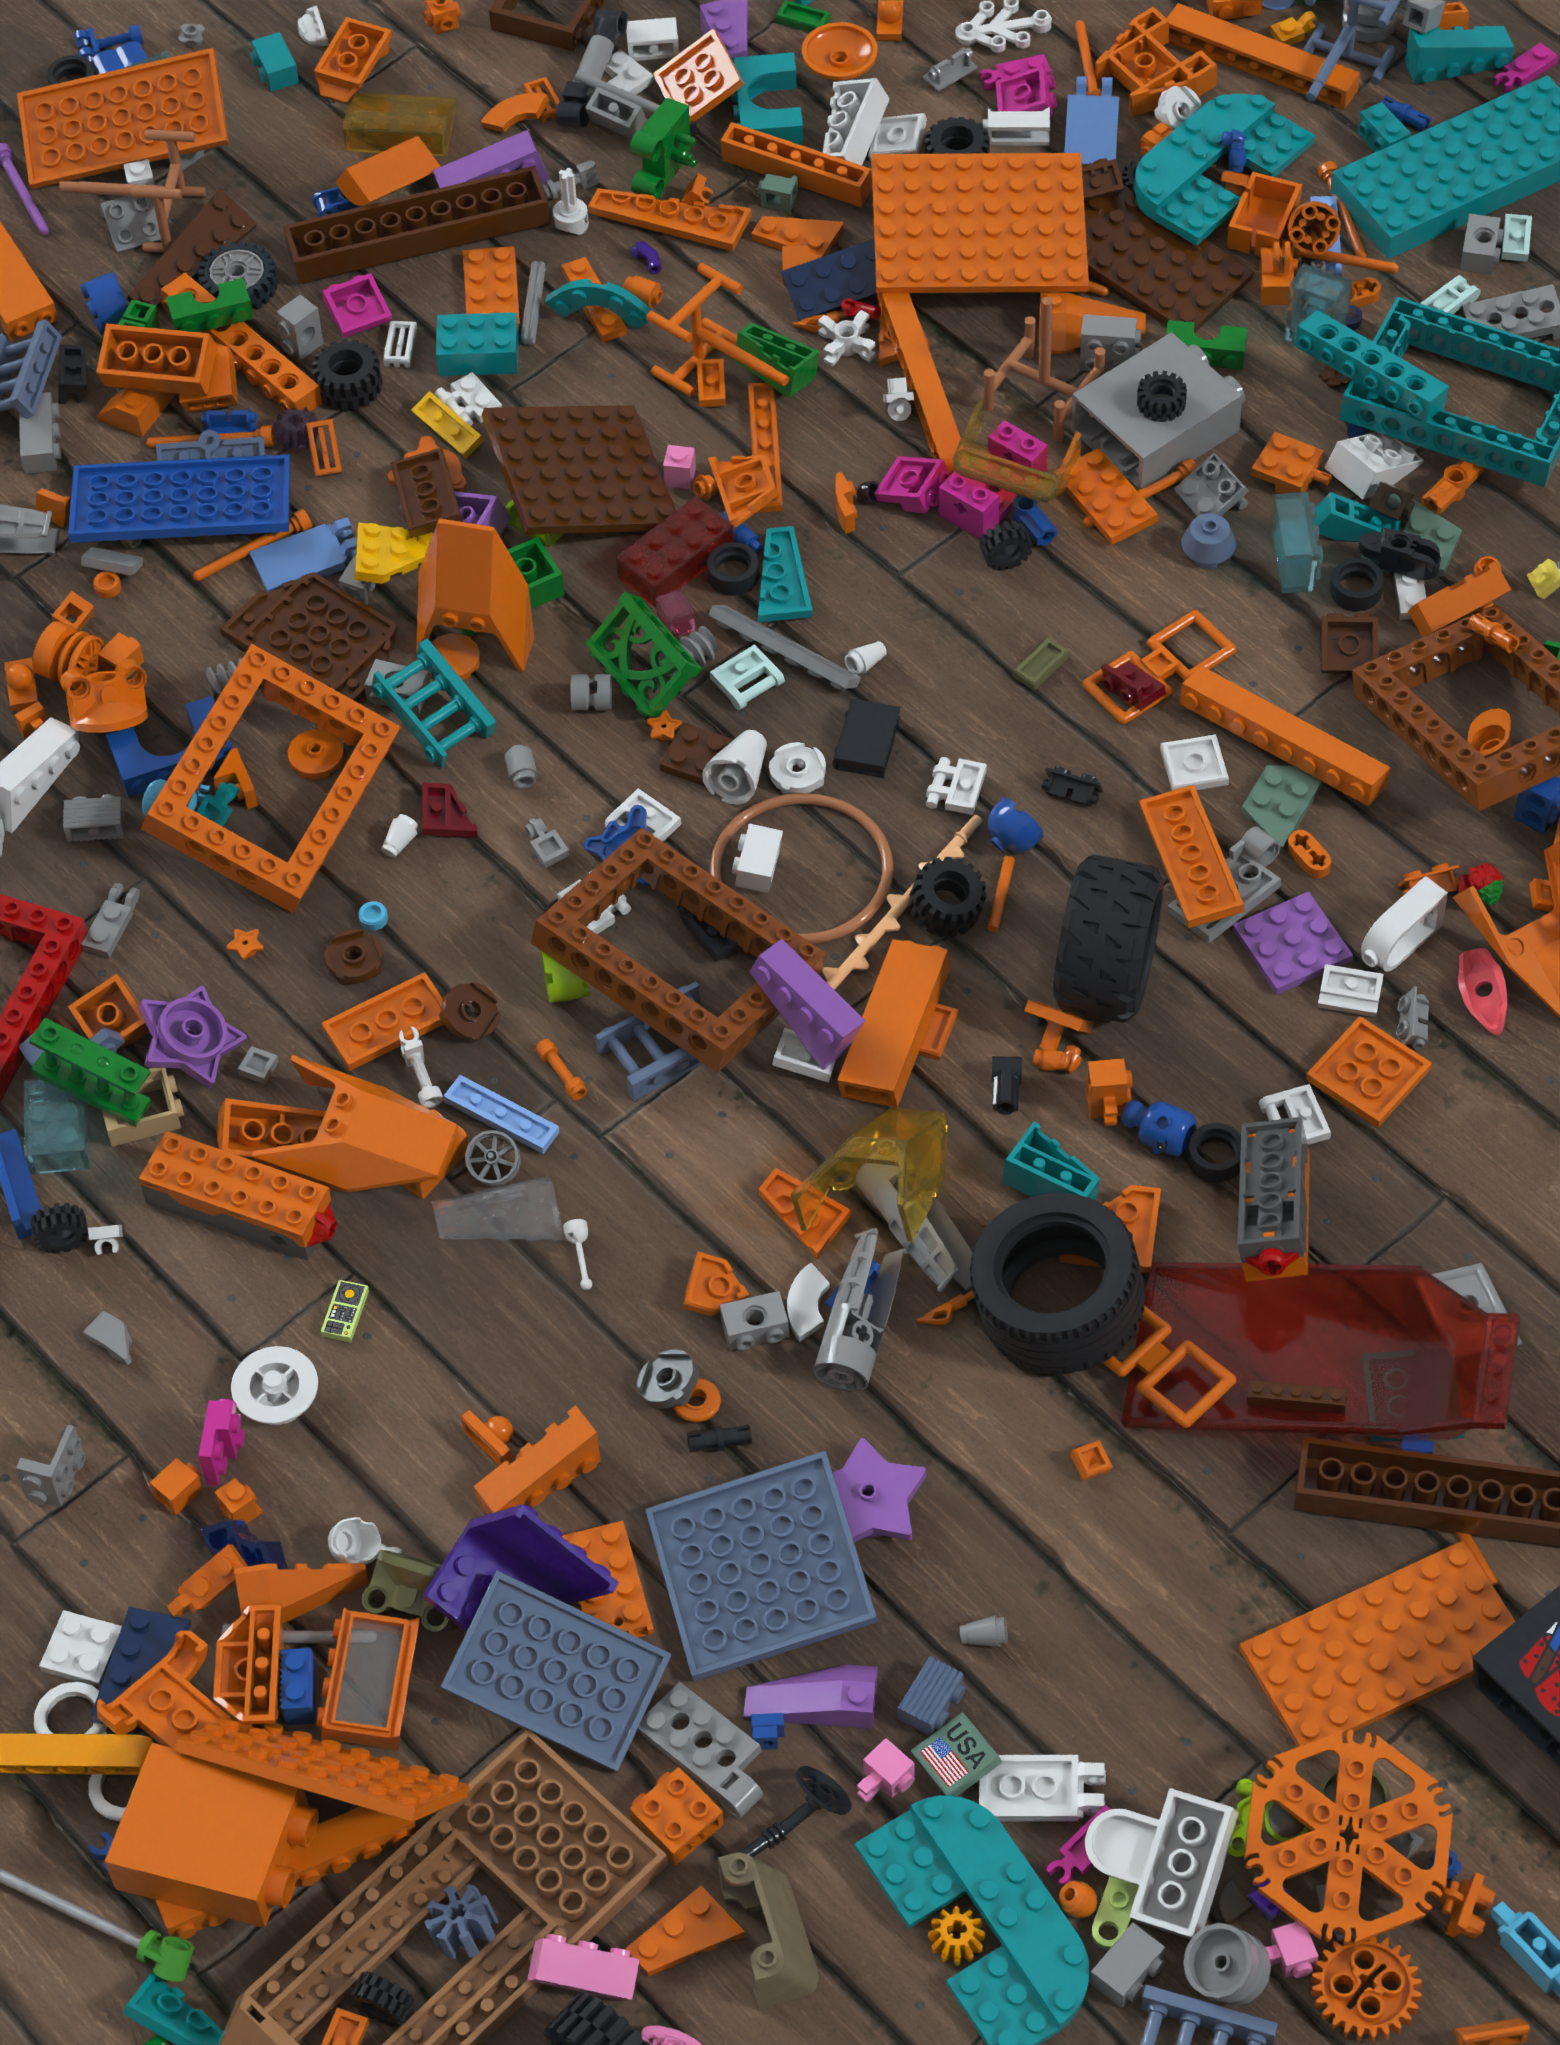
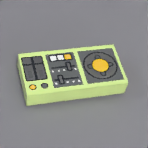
[321,1280,369,1343]

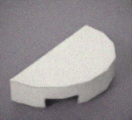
[298,5,329,46]

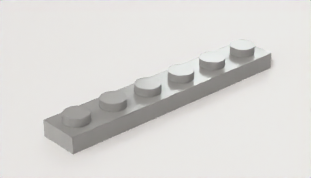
[708,605,861,691]

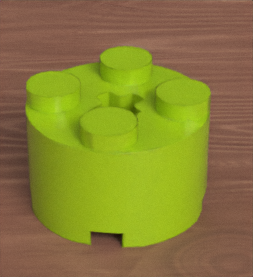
[540,950,590,1003]

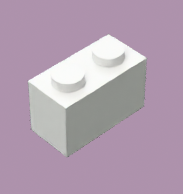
[626,17,679,61]
[732,824,783,893]

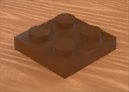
[660,722,734,786]

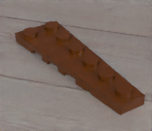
[127,188,257,308]

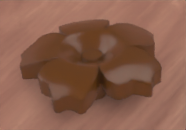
[1319,365,1351,388]

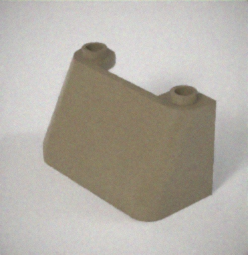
[718,1852,819,2010]

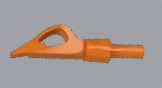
[792,310,847,333]
[916,1291,974,1326]

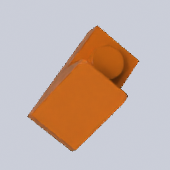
[213,747,258,810]

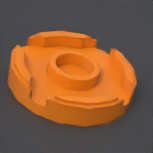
[428,633,481,681]

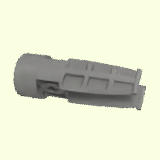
[0,504,60,555]
[855,1148,973,1292]
[813,1228,908,1391]

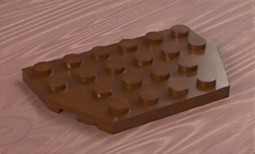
[220,572,398,703]

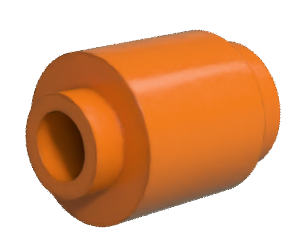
[623,275,663,308]

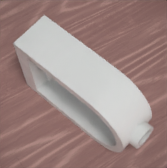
[1361,876,1448,972]

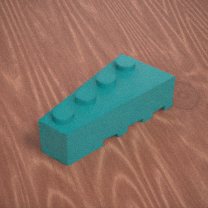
[1405,26,1514,85]

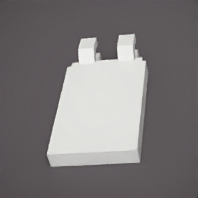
[979,1755,1106,1821]

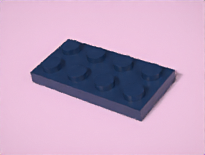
[782,239,877,322]

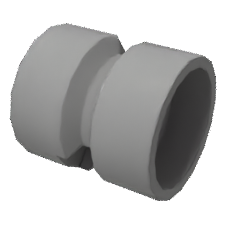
[571,674,612,711]

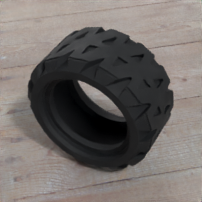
[1053,854,1164,1023]

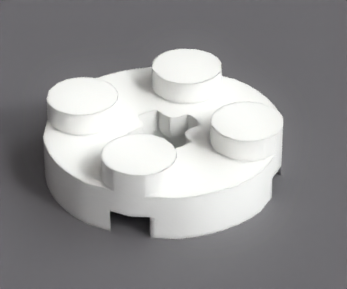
[1155,86,1202,131]
[769,742,826,795]

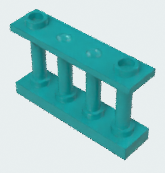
[372,638,497,768]

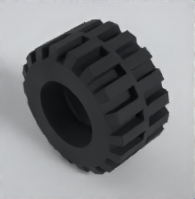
[925,116,990,154]
[313,339,382,411]
[909,857,987,937]

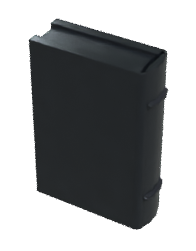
[832,699,901,778]

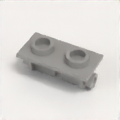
[923,48,978,92]
[1396,986,1429,1050]

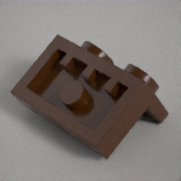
[1082,158,1124,201]

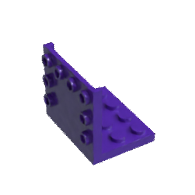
[422,1504,619,1633]

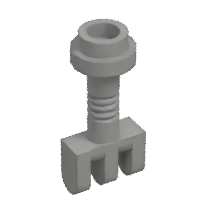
[542,160,599,200]

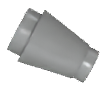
[960,1615,1008,1647]

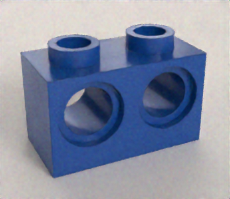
[1514,776,1560,834]

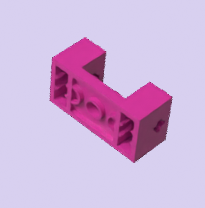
[939,420,1048,540]

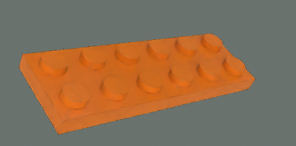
[1139,784,1245,928]

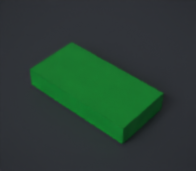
[775,0,831,32]

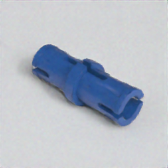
[1381,96,1431,131]

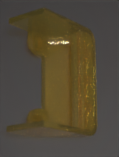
[953,399,1081,502]

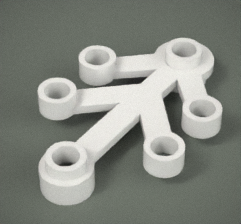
[955,0,1052,53]

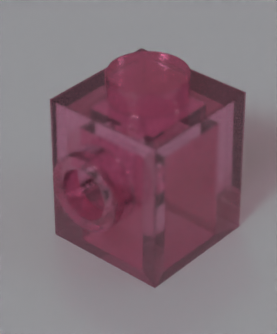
[656,589,695,637]

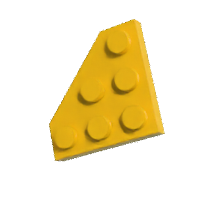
[354,522,433,584]

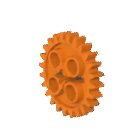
[1311,1936,1422,2043]

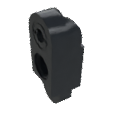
[1358,527,1441,580]

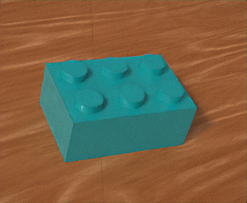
[436,312,519,376]

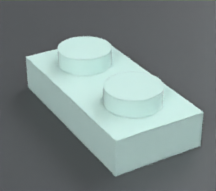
[1501,214,1532,262]

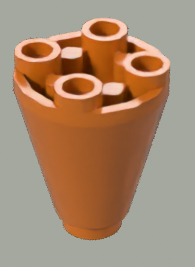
[1288,201,1341,255]

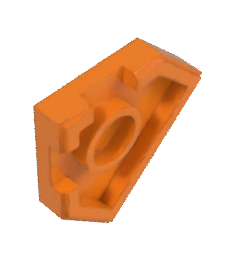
[682,1251,750,1317]

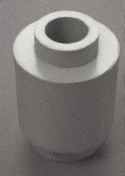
[504,745,537,789]

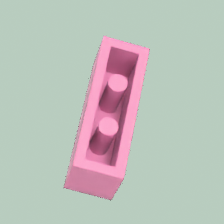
[527,1934,640,2001]

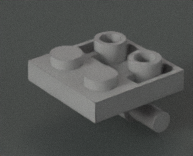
[1174,452,1249,516]

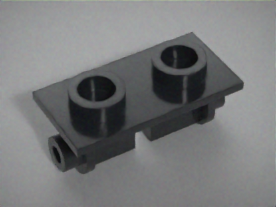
[1041,766,1103,806]

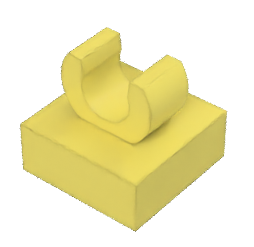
[1527,559,1560,599]

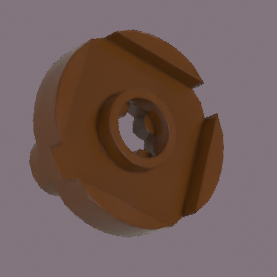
[324,929,384,985]
[439,982,500,1043]

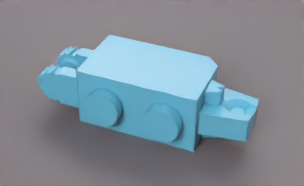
[1490,1901,1560,1998]

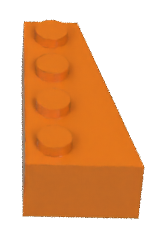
[473,1405,601,1515]

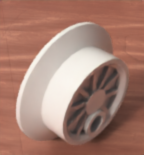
[231,1346,318,1425]

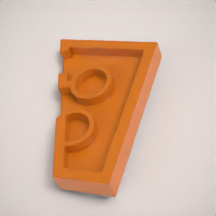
[625,1885,745,1977]

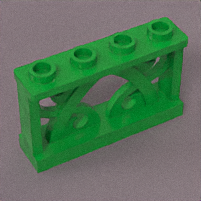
[584,591,702,718]

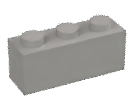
[19,392,61,474]

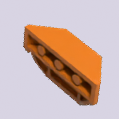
[213,1604,284,1724]

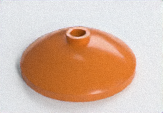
[802,22,878,81]

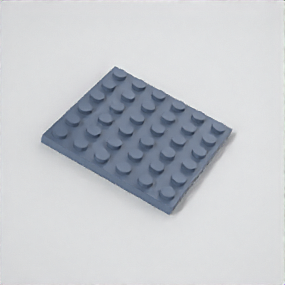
[645,1451,878,1681]

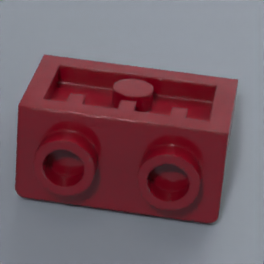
[1101,661,1166,711]

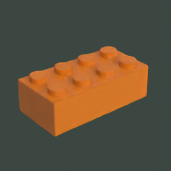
[96,324,217,396]

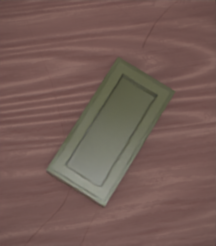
[1013,637,1070,691]

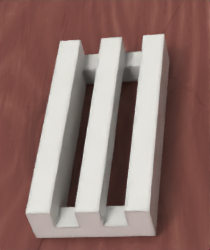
[383,321,417,368]

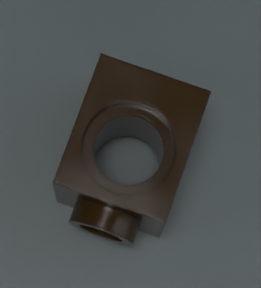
[1369,481,1415,520]

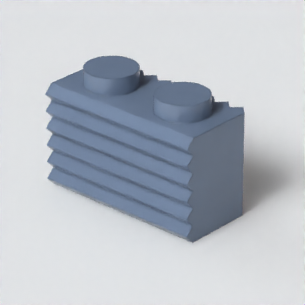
[897,1656,966,1736]

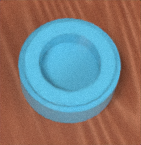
[358,901,388,931]

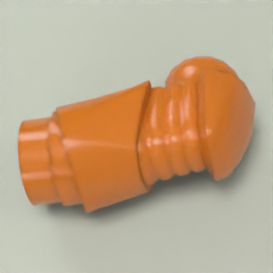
[1032,1045,1082,1074]

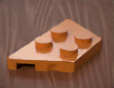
[708,455,778,529]

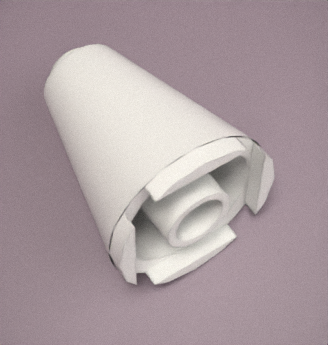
[702,730,767,805]

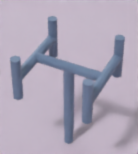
[1303,0,1401,101]

